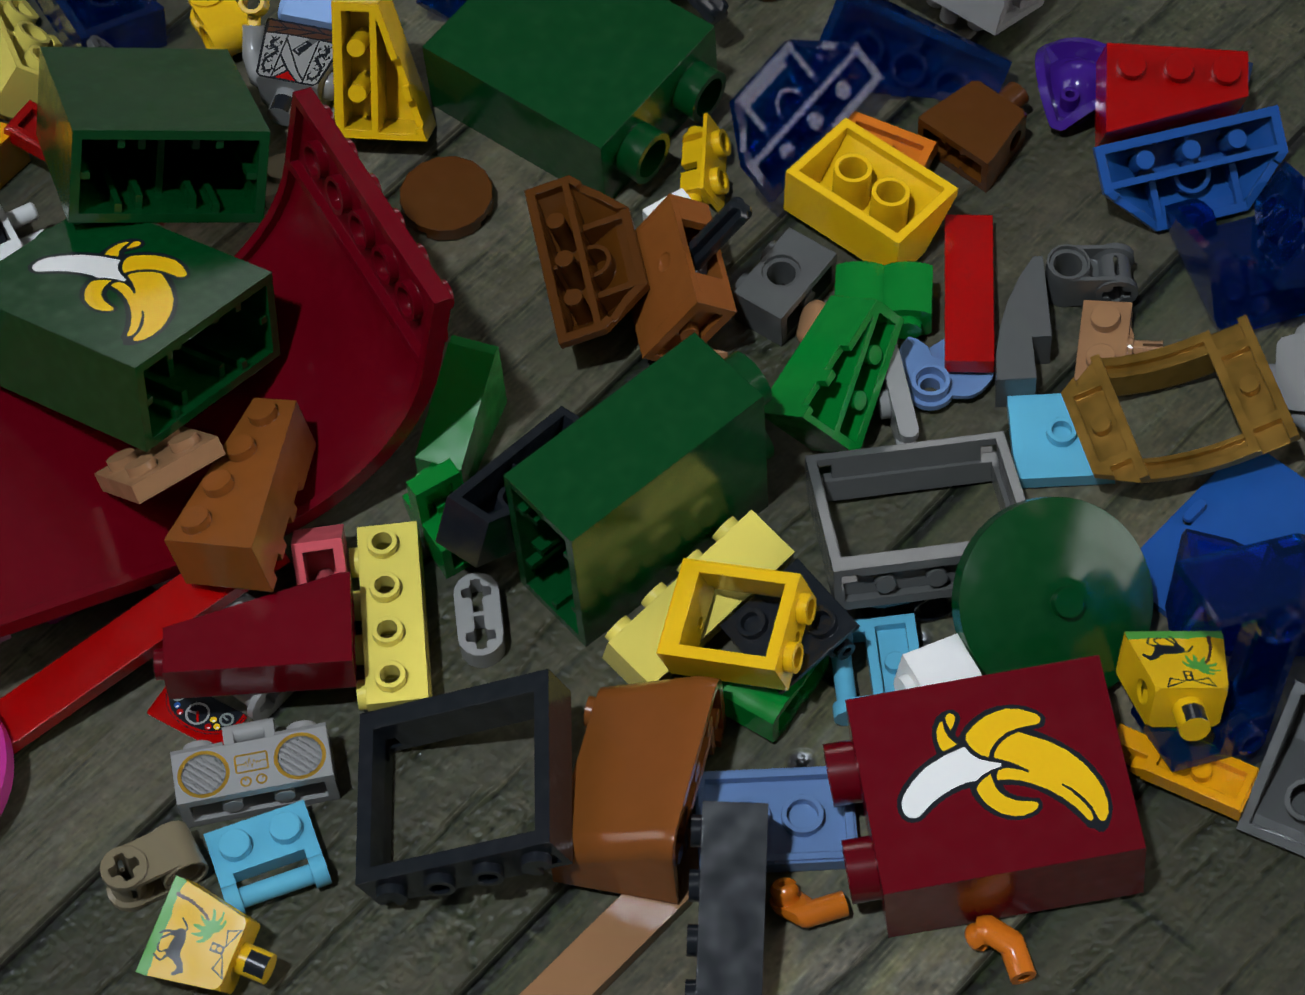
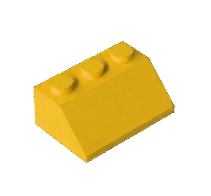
[783,117,958,265]

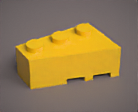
[331,0,436,142]

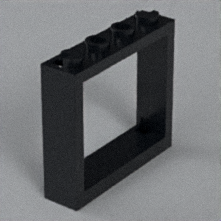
[355,669,573,906]

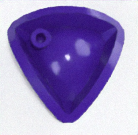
[1035,37,1106,131]

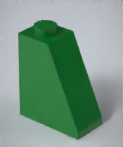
[414,335,507,484]

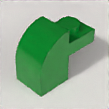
[402,458,472,579]

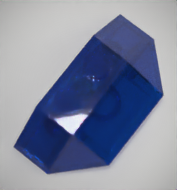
[729,40,884,202]

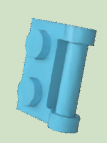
[831,613,919,726]
[203,800,332,914]

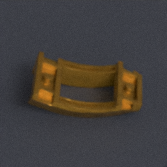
[1061,315,1301,483]

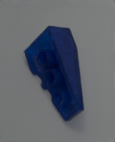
[805,0,1013,100]

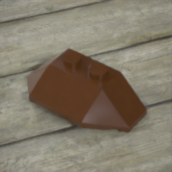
[524,175,650,349]

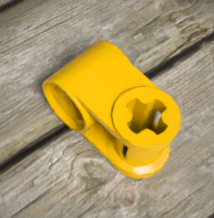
[187,0,247,57]

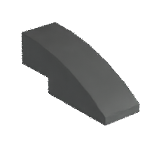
[995,256,1052,407]

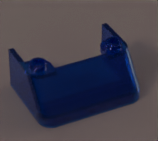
[1131,533,1305,772]

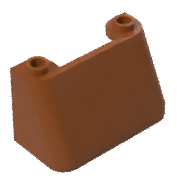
[551,676,727,904]

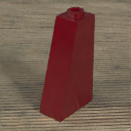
[153,572,357,699]

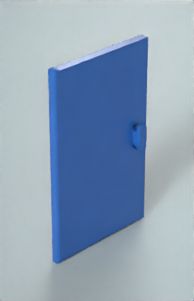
[1140,453,1305,648]

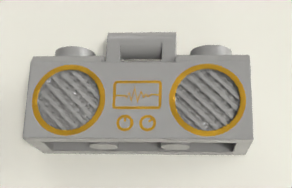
[170,717,340,828]

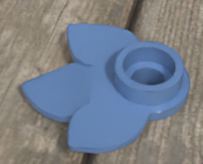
[899,337,995,411]

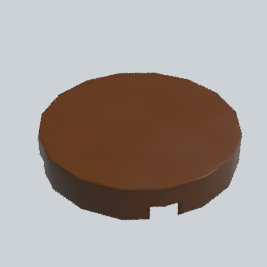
[400,156,493,241]

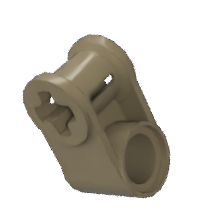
[100,820,209,912]

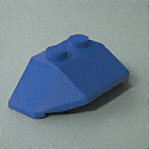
[1092,105,1289,232]

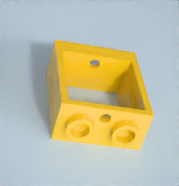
[656,558,817,691]

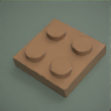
[94,426,226,504]

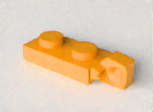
[1117,723,1259,821]

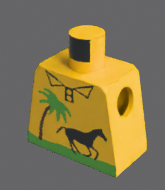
[1116,631,1229,741]
[135,875,277,994]

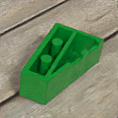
[764,295,904,453]

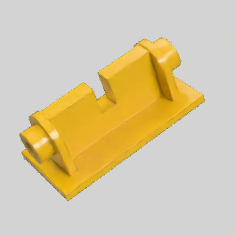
[680,112,731,212]

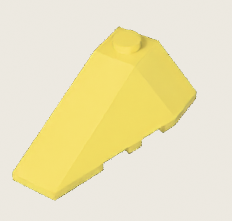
[0,0,63,121]

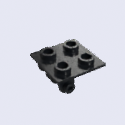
[720,558,860,695]

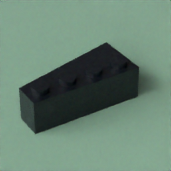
[435,406,581,568]
[685,801,768,995]

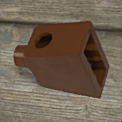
[918,81,1029,193]

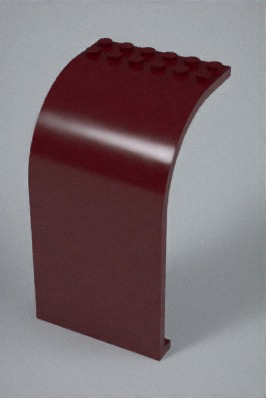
[0,87,454,638]

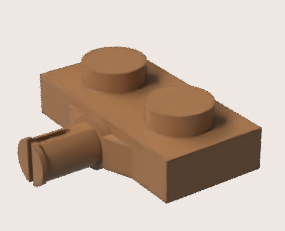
[1074,300,1164,381]

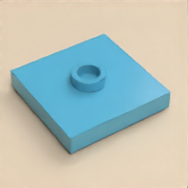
[1007,393,1116,488]

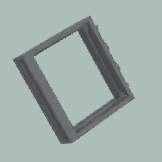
[805,431,1026,610]

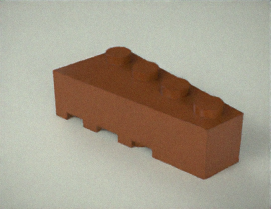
[164,398,316,592]

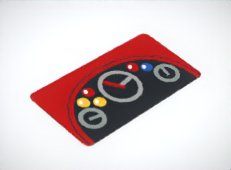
[147,686,247,745]

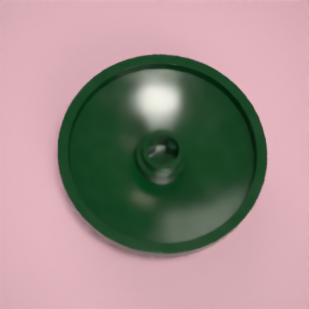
[952,497,1153,689]

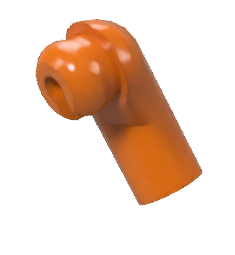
[769,877,850,928]
[964,915,1037,985]

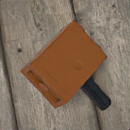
[631,193,752,361]

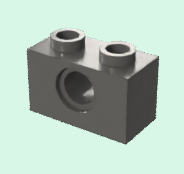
[732,227,837,347]

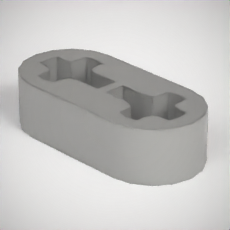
[453,572,506,668]

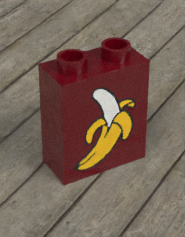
[823,655,1146,938]

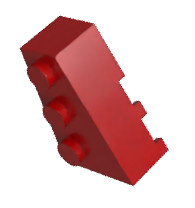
[1095,42,1249,147]

